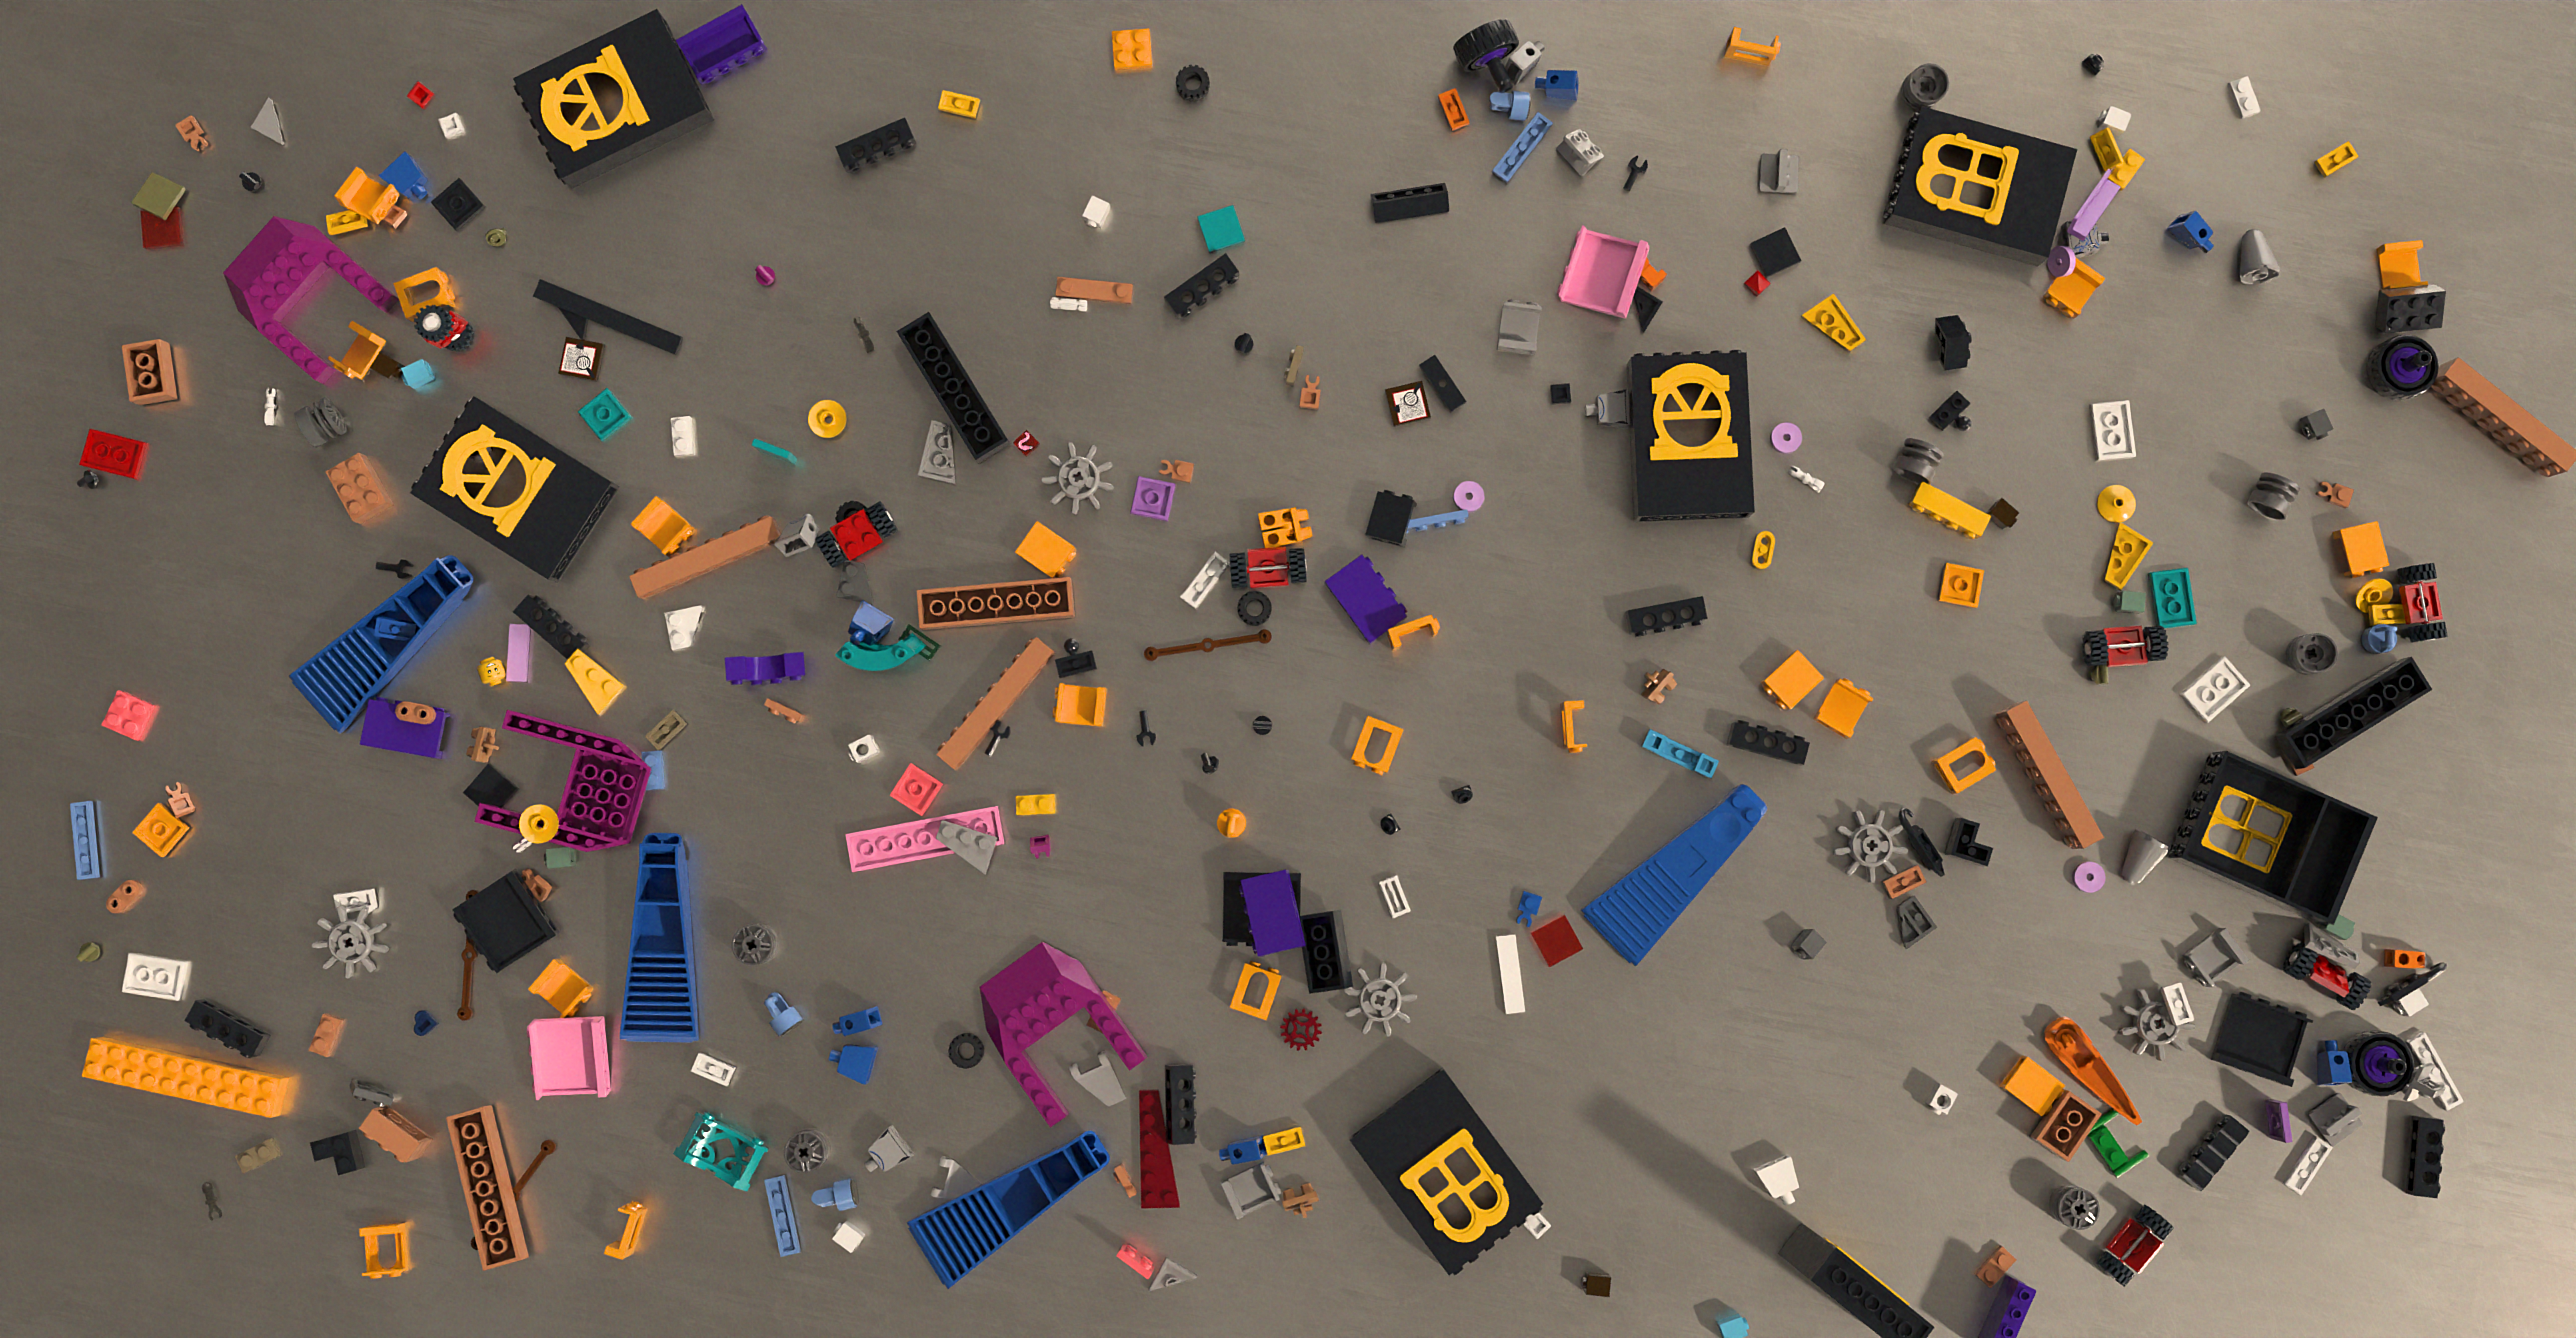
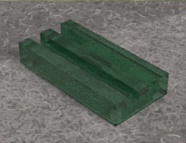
[898,624,941,661]

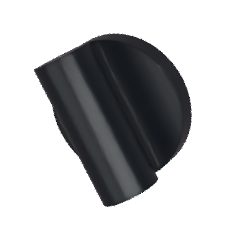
[2082,54,2104,75]
[239,172,262,192]
[1235,333,1253,354]
[77,470,99,489]
[1253,716,1272,735]
[1201,753,1219,774]
[1451,785,1473,804]
[1380,813,1401,835]

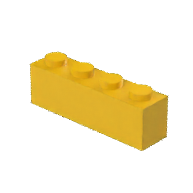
[1908,481,1991,539]

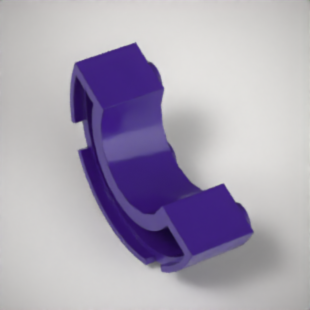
[725,652,805,686]

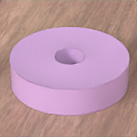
[2047,246,2076,277]
[1770,422,1802,454]
[1453,481,1484,512]
[2072,862,2106,893]

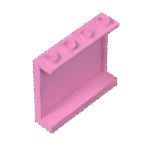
[1557,225,1650,319]
[527,1016,611,1100]

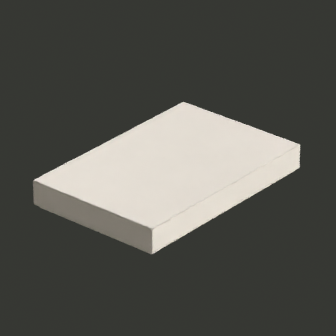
[2089,400,2136,461]
[2180,656,2250,723]
[121,953,188,1001]

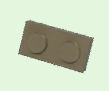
[1284,345,1304,386]
[645,710,687,751]
[235,1138,281,1174]

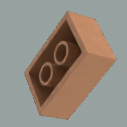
[122,339,177,405]
[325,453,394,524]
[2030,1089,2101,1162]
[359,1105,433,1163]

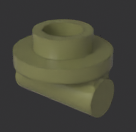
[485,228,506,246]
[2091,664,2108,685]
[2280,708,2303,728]
[76,942,100,962]

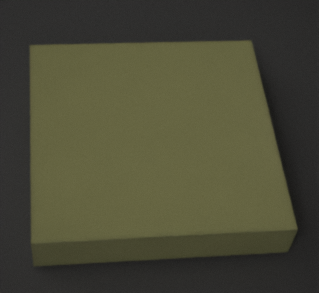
[131,172,186,220]

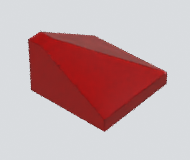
[407,81,434,109]
[1744,270,1771,297]

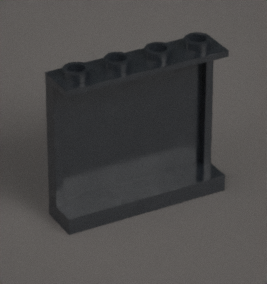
[452,869,559,974]
[1222,872,1301,946]
[2211,992,2313,1087]

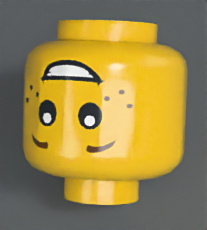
[477,657,506,687]

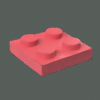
[102,690,155,741]
[890,763,943,816]
[1116,1244,1154,1279]

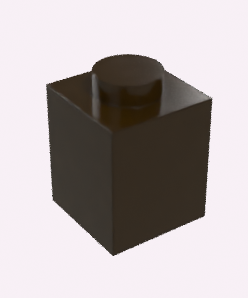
[370,352,405,382]
[1986,498,2019,529]
[1581,1272,1611,1297]

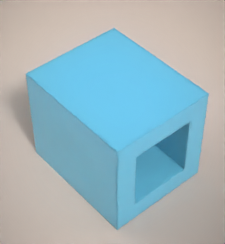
[401,359,436,389]
[1716,1314,1749,1338]

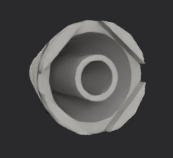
[2240,229,2280,285]
[2121,829,2171,885]

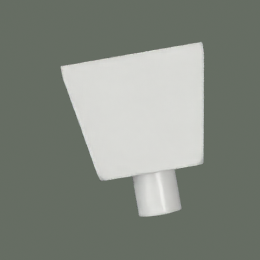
[1753,1155,1799,1205]

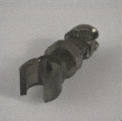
[853,317,874,353]
[202,1182,222,1221]

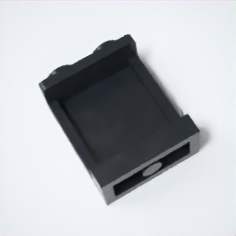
[1365,490,1417,548]

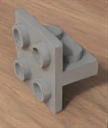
[1556,129,1604,176]
[1759,149,1799,193]
[2403,1063,2446,1101]
[2308,1093,2363,1146]

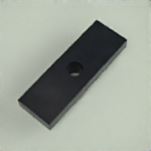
[1419,355,1467,413]

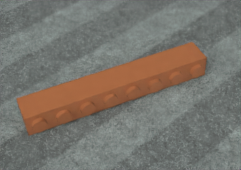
[629,515,781,599]
[937,637,1055,770]

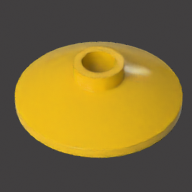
[808,400,847,438]
[2097,485,2136,523]
[2355,578,2393,613]
[519,804,559,843]

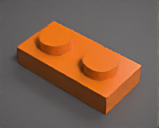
[1438,88,1470,131]

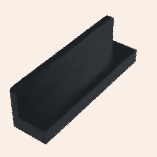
[1371,183,1449,223]

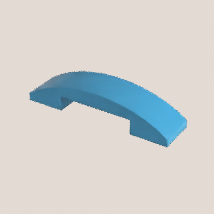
[1641,729,1719,778]

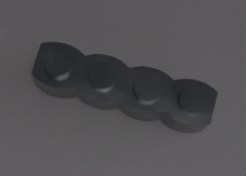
[2178,1114,2249,1191]

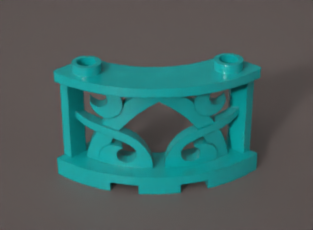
[835,633,927,671]
[673,1112,768,1191]

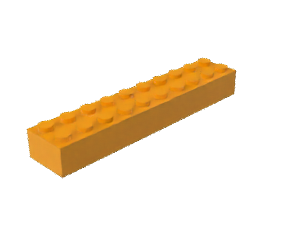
[82,1037,289,1118]

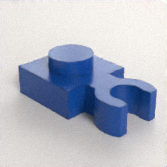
[1516,891,1542,927]

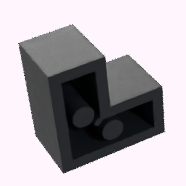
[1934,315,1972,371]
[1945,818,1993,867]
[310,1130,365,1175]

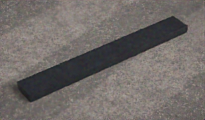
[533,279,683,355]

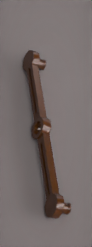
[1144,629,1272,661]
[457,890,479,1021]
[470,1140,556,1250]

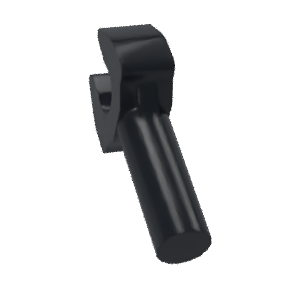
[1623,155,1648,191]
[376,559,414,579]
[1136,710,1156,747]
[984,721,1011,757]

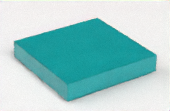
[1197,205,1245,253]
[577,388,632,442]
[752,439,797,465]

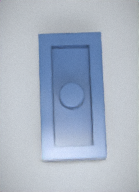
[642,750,665,790]

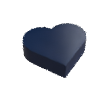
[414,1010,439,1036]

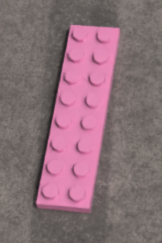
[845,806,1005,872]

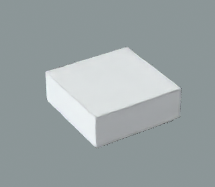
[438,113,464,138]

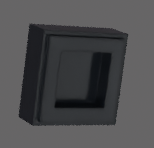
[1550,383,1571,405]

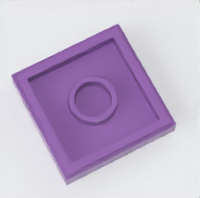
[1130,476,1176,522]
[2265,1099,2293,1143]

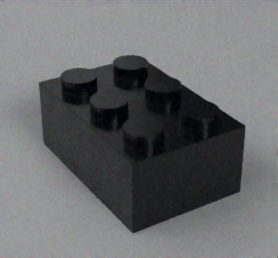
[2375,284,2446,333]

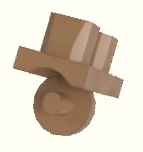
[1641,669,1677,704]
[466,726,500,763]
[1282,1183,1319,1218]

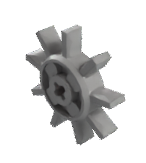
[1042,442,1114,515]
[1833,810,1908,882]
[312,905,389,979]
[1344,963,1417,1037]
[2119,987,2195,1061]

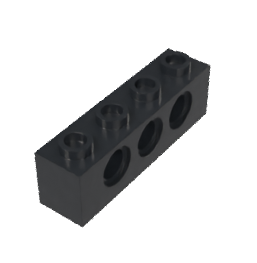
[835,117,916,172]
[1164,253,1239,319]
[513,595,590,659]
[1625,596,1708,637]
[1726,720,1810,766]
[184,999,271,1058]
[1165,1064,1197,1145]
[2406,1115,2445,1199]

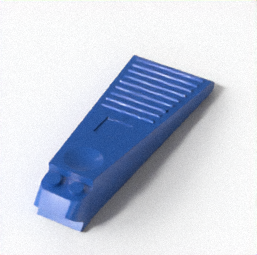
[289,555,474,733]
[1581,784,1767,966]
[620,833,699,1043]
[907,1131,1110,1289]

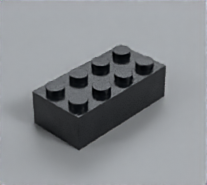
[1299,909,1353,994]

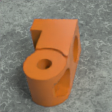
[1639,257,1667,291]
[2384,949,2425,968]

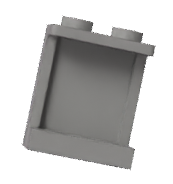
[2182,928,2249,987]
[1221,1162,1282,1220]

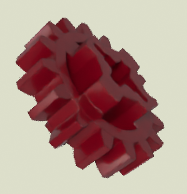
[1280,1008,1322,1051]

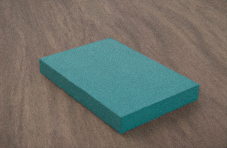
[2148,568,2197,629]

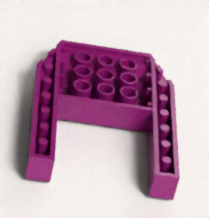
[223,216,399,384]
[474,710,652,852]
[979,942,1148,1128]

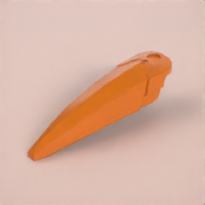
[2044,1017,2142,1125]

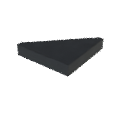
[1633,286,1663,332]
[558,307,588,340]

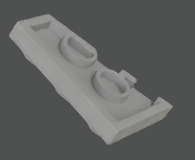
[918,420,956,485]
[936,820,998,875]
[2304,922,2360,969]

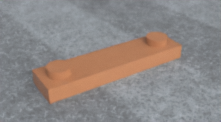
[1055,277,1133,304]

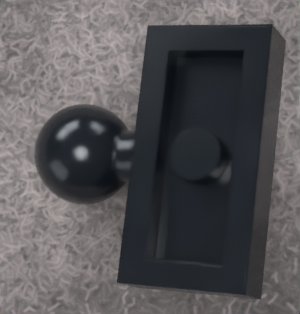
[1929,391,1972,431]
[1055,638,1097,679]

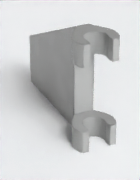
[1069,1050,1126,1107]
[930,1156,982,1200]

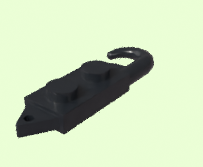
[1898,808,1945,877]
[2378,962,2447,1006]

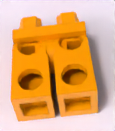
[1258,507,1312,548]

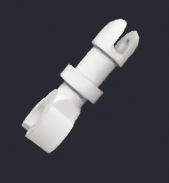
[264,388,276,425]
[1788,466,1825,492]

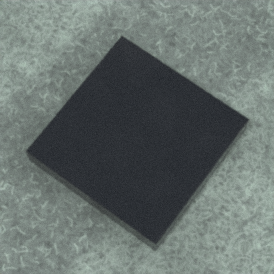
[431,178,485,231]
[1750,227,1802,278]
[463,764,519,808]

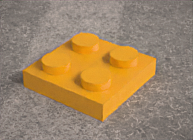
[1112,28,1152,70]
[1938,563,1984,608]
[132,803,190,857]

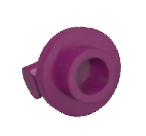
[755,265,775,286]

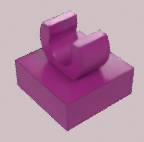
[1030,835,1051,859]

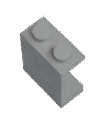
[1497,299,1542,355]

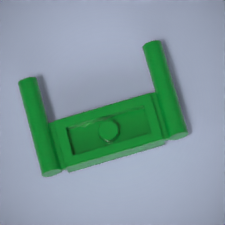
[2087,1109,2149,1178]

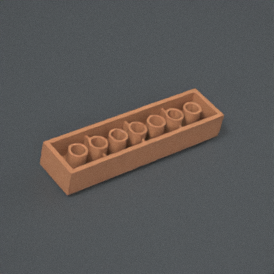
[2432,357,2576,477]
[917,577,1075,630]
[1996,701,2104,849]
[446,1105,529,1271]

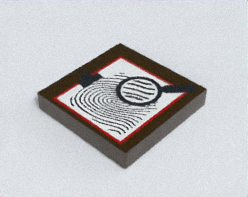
[558,337,605,382]
[1385,381,1431,427]

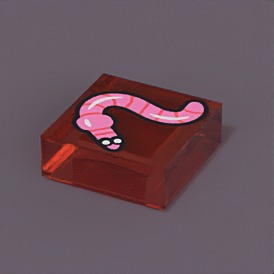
[1013,430,1040,457]

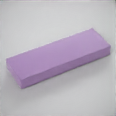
[506,624,530,682]

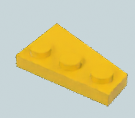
[1801,293,1866,352]
[2104,522,2153,591]
[565,648,623,714]

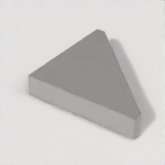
[251,97,284,145]
[1148,1257,1197,1292]

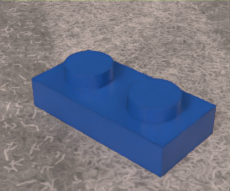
[374,616,417,642]

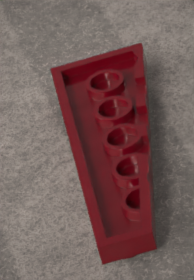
[1139,1089,1180,1209]

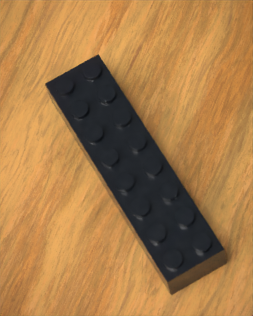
[896,312,1010,464]
[2275,656,2433,769]

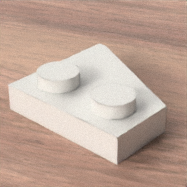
[665,605,703,651]
[333,888,378,923]

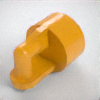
[1217,808,1246,838]

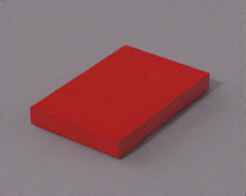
[79,429,147,480]

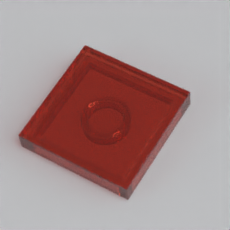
[140,207,184,249]
[1531,915,1583,967]

